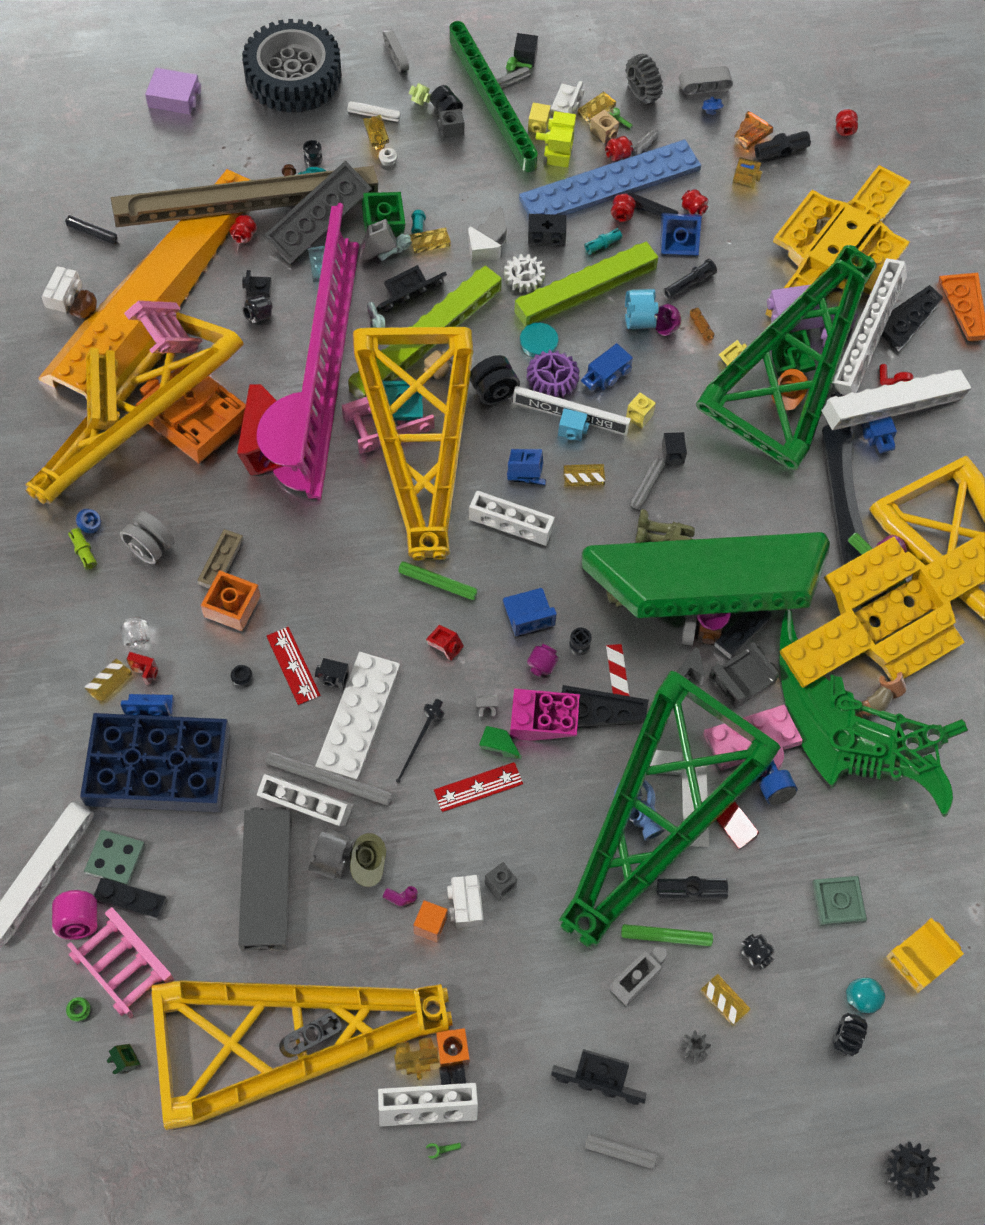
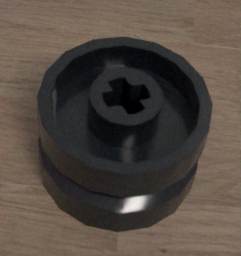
[470,355,520,405]

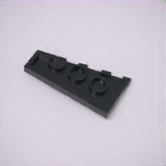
[882,285,943,352]
[561,685,649,727]

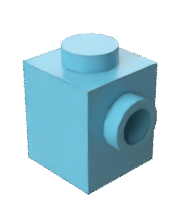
[558,408,590,441]

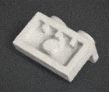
[550,81,585,115]

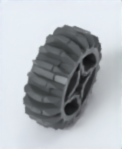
[625,53,663,104]

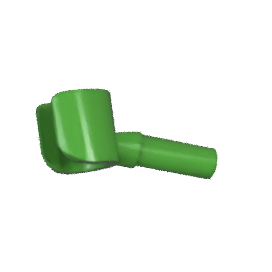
[506,57,532,71]
[609,108,633,129]
[426,1142,461,1160]

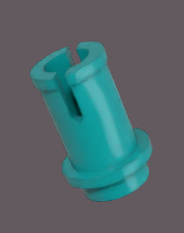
[411,209,426,235]

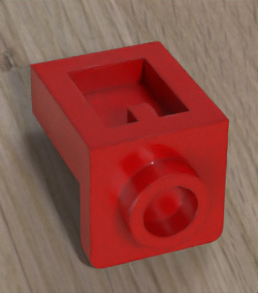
[426,625,464,661]
[126,652,158,686]

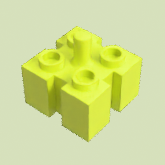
[535,111,576,168]

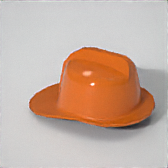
[771,369,808,411]

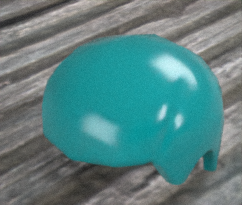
[846,977,885,1013]

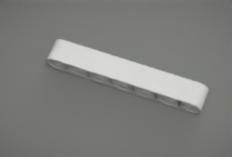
[0,802,94,947]

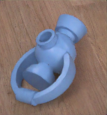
[614,780,665,841]

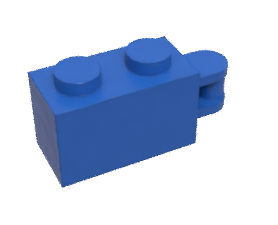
[581,343,633,391]
[861,416,897,453]

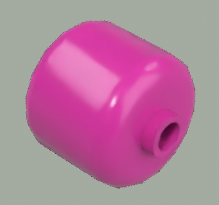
[52,890,97,940]

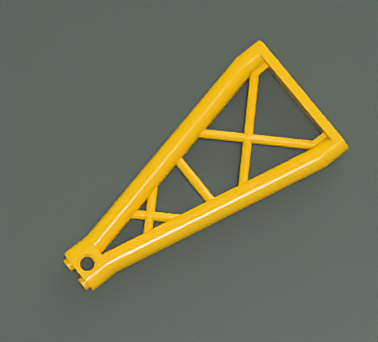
[25,312,244,504]
[353,327,474,561]
[869,456,985,621]
[152,980,453,1130]

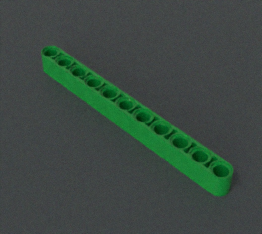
[449,21,538,172]

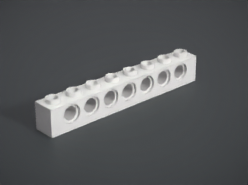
[832,258,907,396]

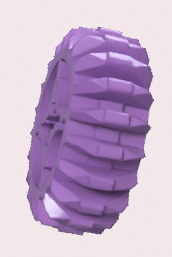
[526,349,580,399]

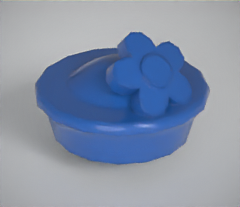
[702,97,724,116]
[76,509,101,534]

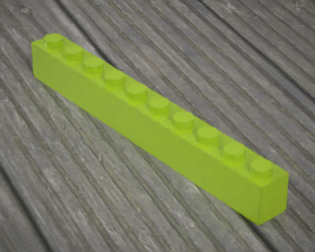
[348,265,502,399]

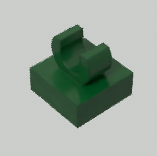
[107,1044,141,1074]

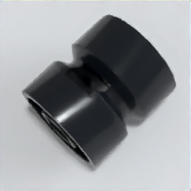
[430,85,463,112]

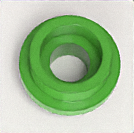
[66,997,91,1022]

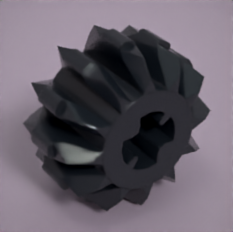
[833,1013,868,1056]

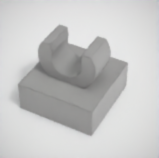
[475,695,498,717]

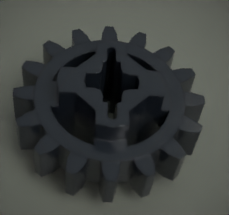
[884,1142,940,1199]

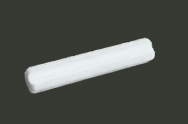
[347,101,400,122]

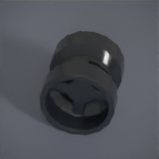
[303,140,323,167]
[569,627,592,656]
[439,1063,466,1085]

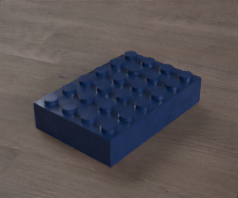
[80,713,230,812]

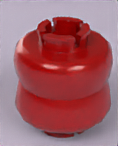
[836,109,858,136]
[605,136,633,162]
[681,189,709,216]
[611,194,636,222]
[230,215,257,243]

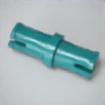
[584,228,623,255]

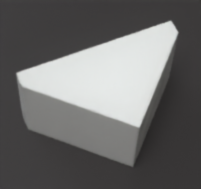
[468,226,501,262]

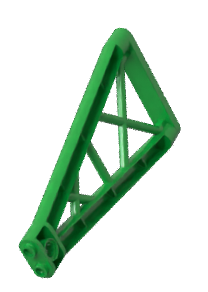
[696,245,876,470]
[558,671,781,948]

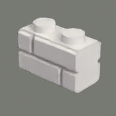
[41,266,82,313]
[447,875,484,929]

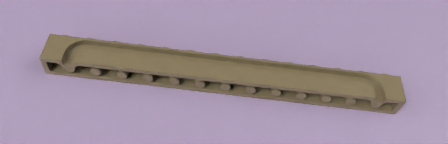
[110,166,378,228]

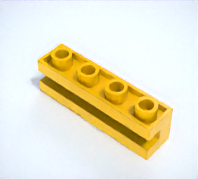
[86,348,120,430]

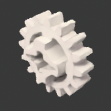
[504,254,545,293]

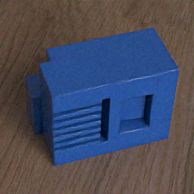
[507,449,546,485]

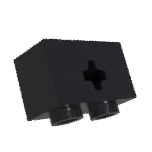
[528,214,566,245]

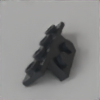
[376,265,447,311]
[551,1049,646,1105]

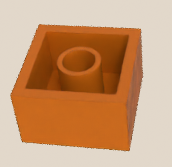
[200,570,261,631]

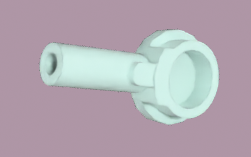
[378,234,412,261]
[367,302,385,328]

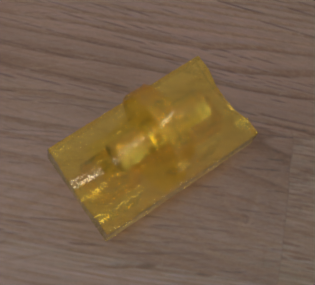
[363,115,389,150]
[394,1037,439,1080]

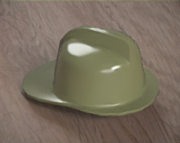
[350,833,386,887]

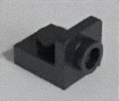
[242,270,272,297]

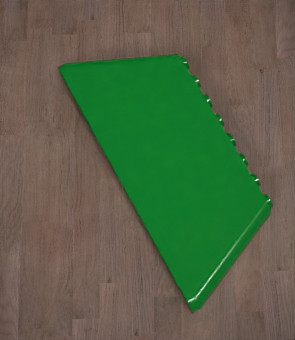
[581,532,830,618]

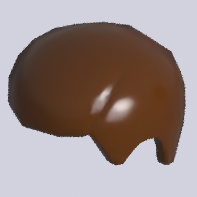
[69,290,97,319]

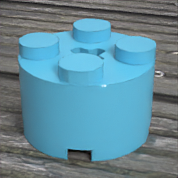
[625,289,658,329]

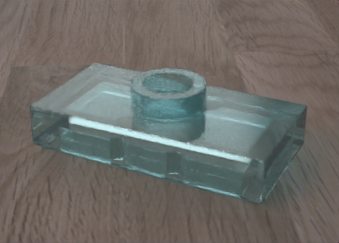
[308,246,325,282]

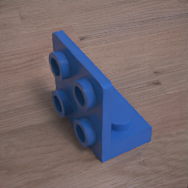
[503,588,557,636]
[120,694,174,716]

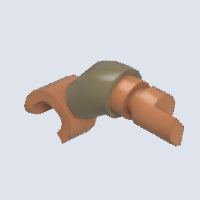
[856,672,907,718]

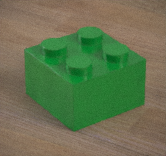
[362,192,406,237]

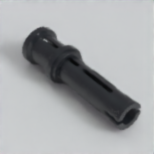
[663,259,717,299]

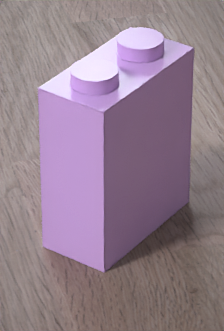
[145,68,201,114]
[767,285,824,332]

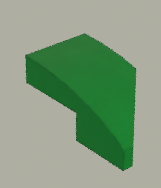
[479,726,522,759]

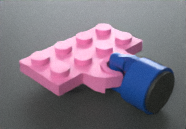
[703,705,803,805]

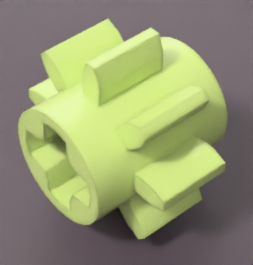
[409,83,431,106]

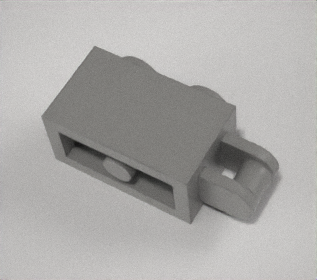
[610,947,667,1006]

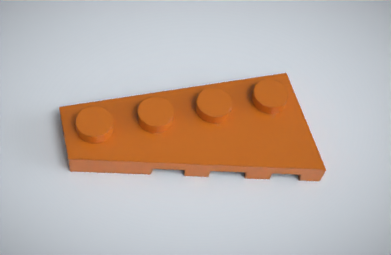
[939,273,985,341]

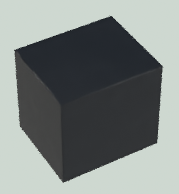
[514,33,538,67]

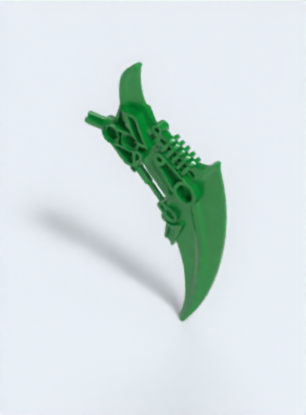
[779,609,968,817]

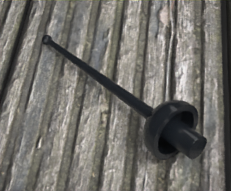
[396,699,445,783]

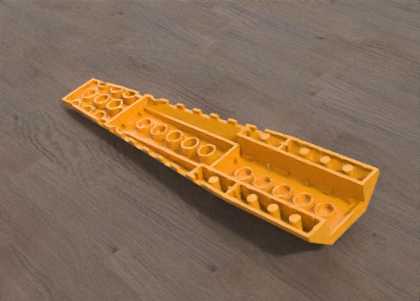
[38,169,250,400]

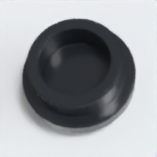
[231,665,253,686]

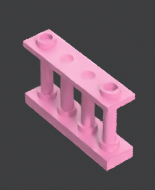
[124,301,203,354]
[342,397,435,454]
[67,907,175,1019]

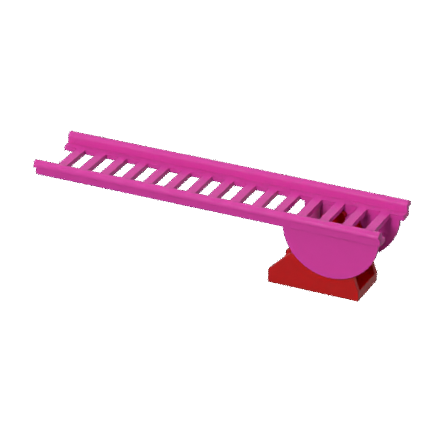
[237,203,359,500]

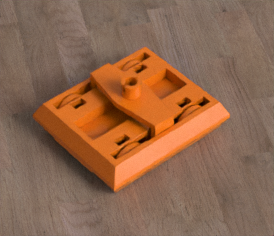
[135,364,246,464]

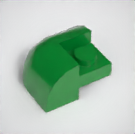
[771,329,816,377]

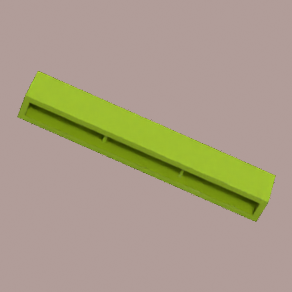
[514,241,659,327]

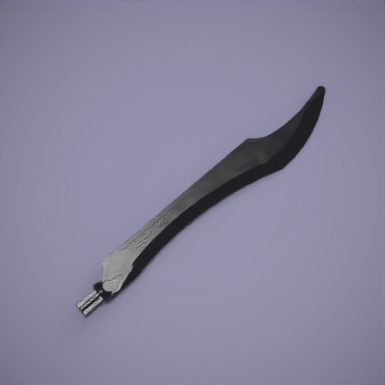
[822,392,886,627]

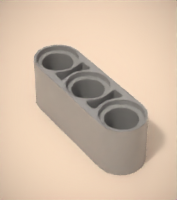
[679,66,733,95]

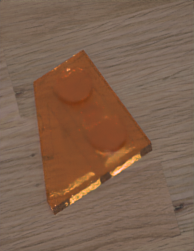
[734,111,773,150]

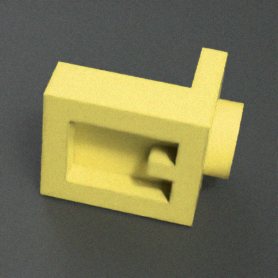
[719,340,747,366]

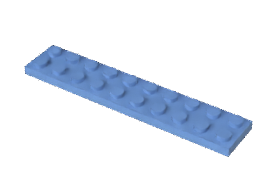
[519,139,701,216]

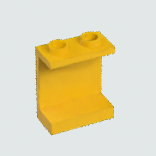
[886,917,964,993]

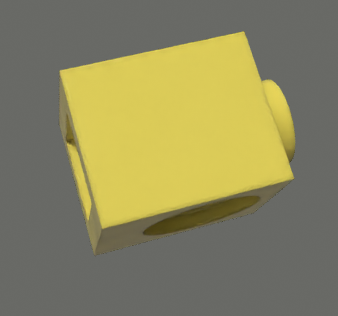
[528,102,551,133]
[626,393,656,429]

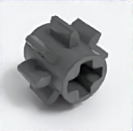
[680,1030,711,1063]

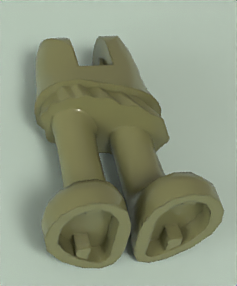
[635,509,695,543]

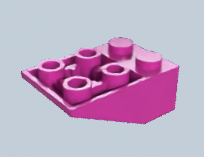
[510,688,580,741]

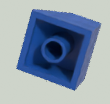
[660,213,702,255]

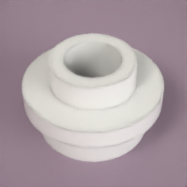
[379,148,397,166]

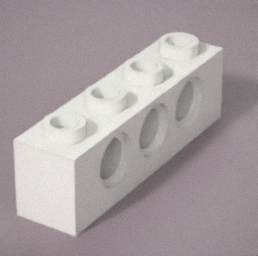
[469,491,555,546]
[256,774,353,826]
[378,1083,478,1127]

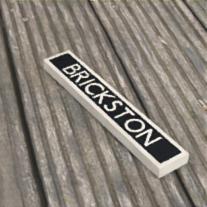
[513,386,631,435]

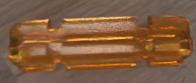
[690,307,715,342]

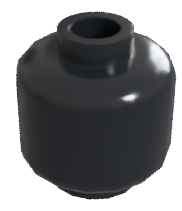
[243,295,273,323]

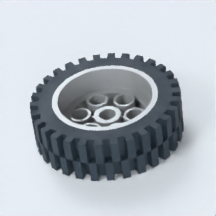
[242,19,342,113]

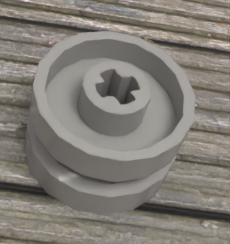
[120,511,175,564]

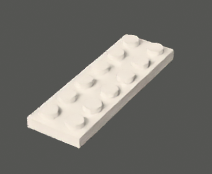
[315,651,400,781]

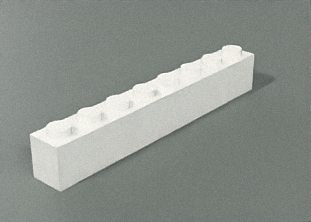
[822,369,971,430]

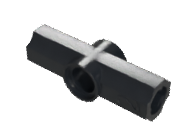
[754,131,811,160]
[657,876,728,902]

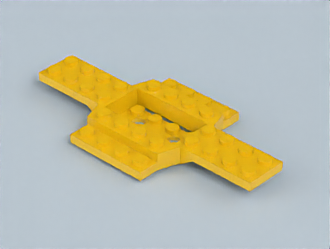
[765,165,911,332]
[779,532,985,688]

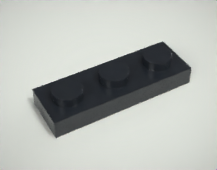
[714,610,773,659]
[94,878,167,921]

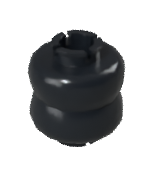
[741,934,775,969]

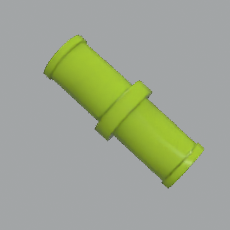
[68,528,98,570]

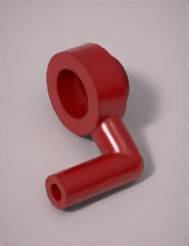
[879,364,914,386]

